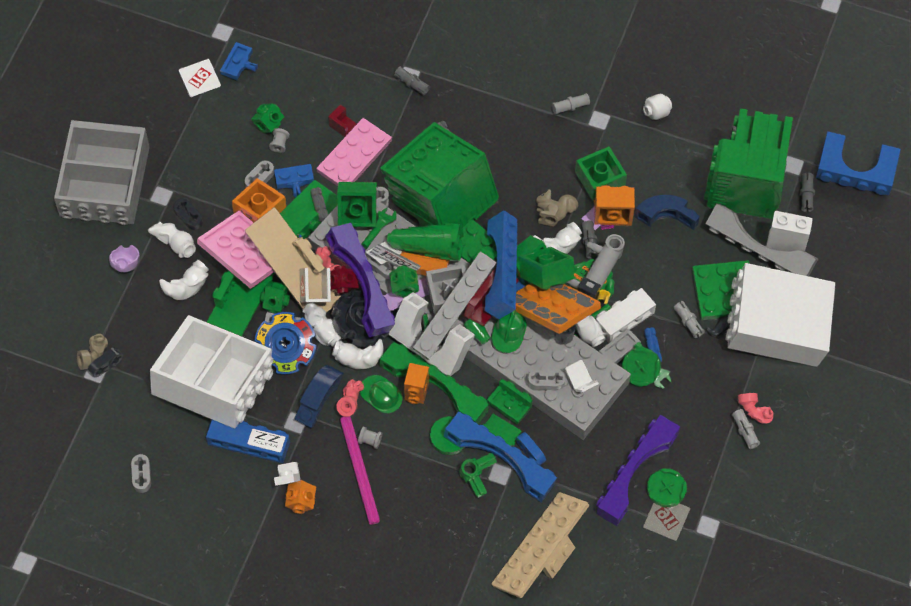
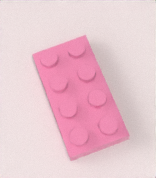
[316,118,392,186]

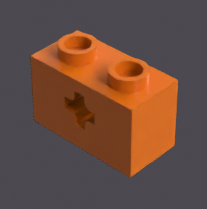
[404,363,429,404]

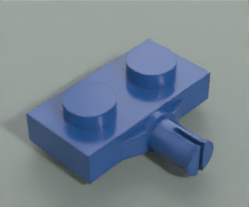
[220,42,258,80]
[274,164,314,197]

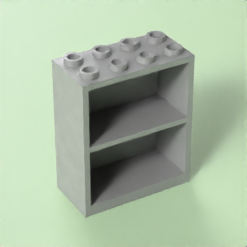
[54,120,149,225]

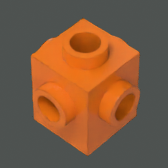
[285,480,316,514]

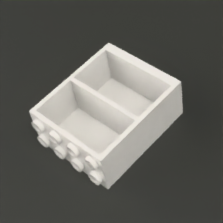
[726,263,835,367]
[150,315,273,429]

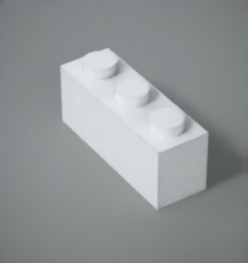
[596,288,656,343]

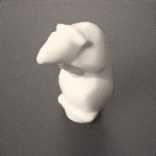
[148,222,196,258]
[533,222,582,254]
[159,260,209,300]
[303,302,343,347]
[575,315,606,347]
[332,339,383,369]

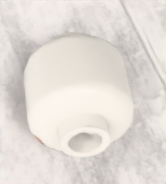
[643,94,672,120]

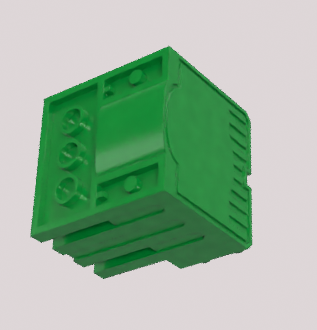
[704,108,793,219]
[380,122,499,227]

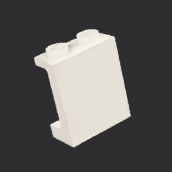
[766,211,812,251]

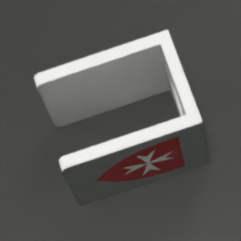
[299,268,331,302]

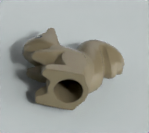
[536,189,579,226]

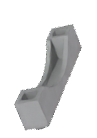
[706,204,818,277]
[413,251,497,360]

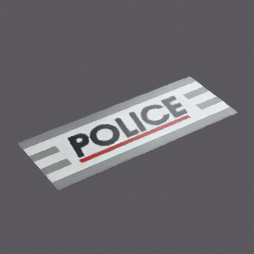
[370,244,421,271]

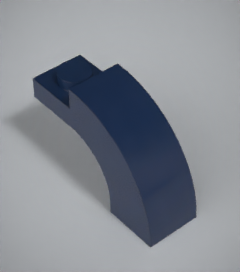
[635,195,700,230]
[295,365,344,428]

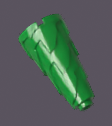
[387,223,464,262]

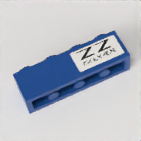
[206,419,290,463]

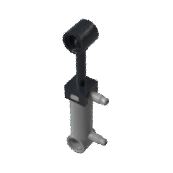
[554,234,625,344]

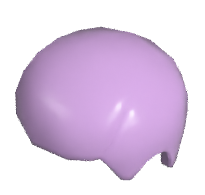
[109,245,140,272]

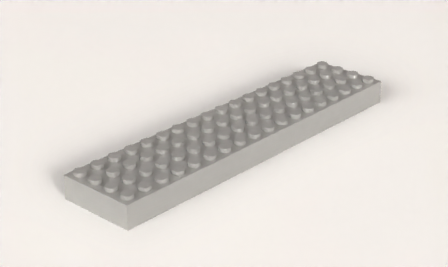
[308,200,631,440]

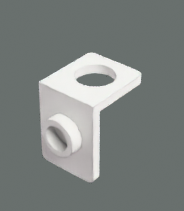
[565,360,599,393]

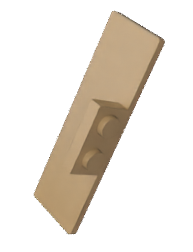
[245,208,341,312]
[492,492,589,598]

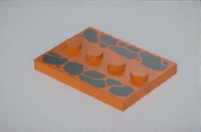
[516,283,601,334]

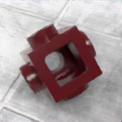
[330,266,359,294]

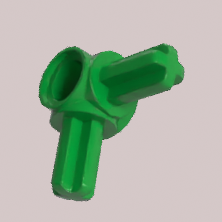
[459,453,497,497]

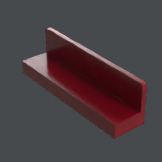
[464,266,519,326]

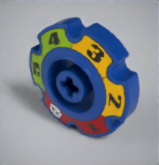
[255,312,317,374]

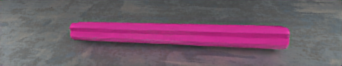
[340,416,380,525]

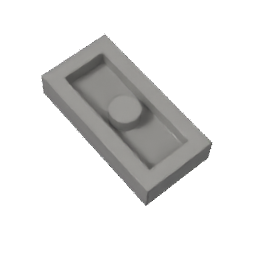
[599,329,641,364]

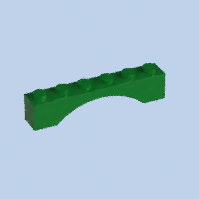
[380,341,489,424]

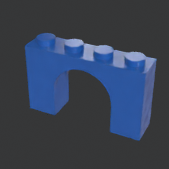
[816,131,900,195]

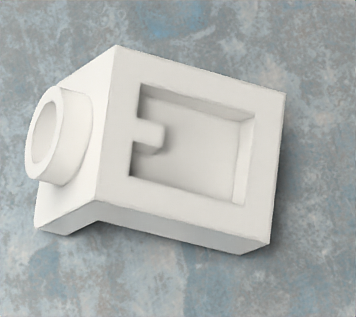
[274,462,300,486]

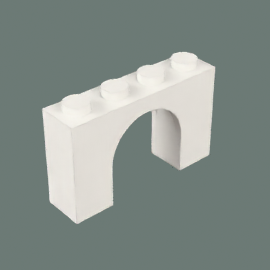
[389,292,475,376]

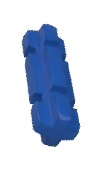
[644,327,662,362]

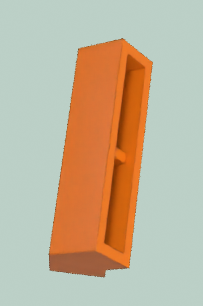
[400,252,449,276]

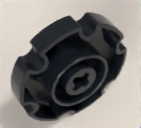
[332,291,392,347]

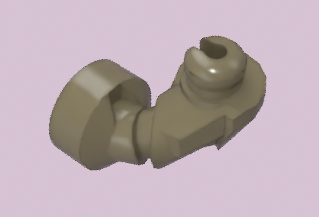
[77,334,108,370]

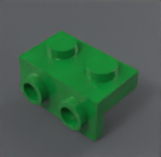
[487,379,533,425]

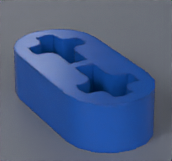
[516,432,546,466]

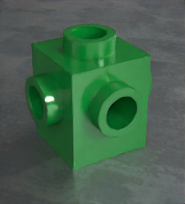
[251,104,285,133]
[389,265,420,298]
[261,281,290,313]

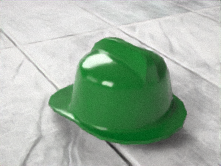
[492,310,527,353]
[360,375,403,413]

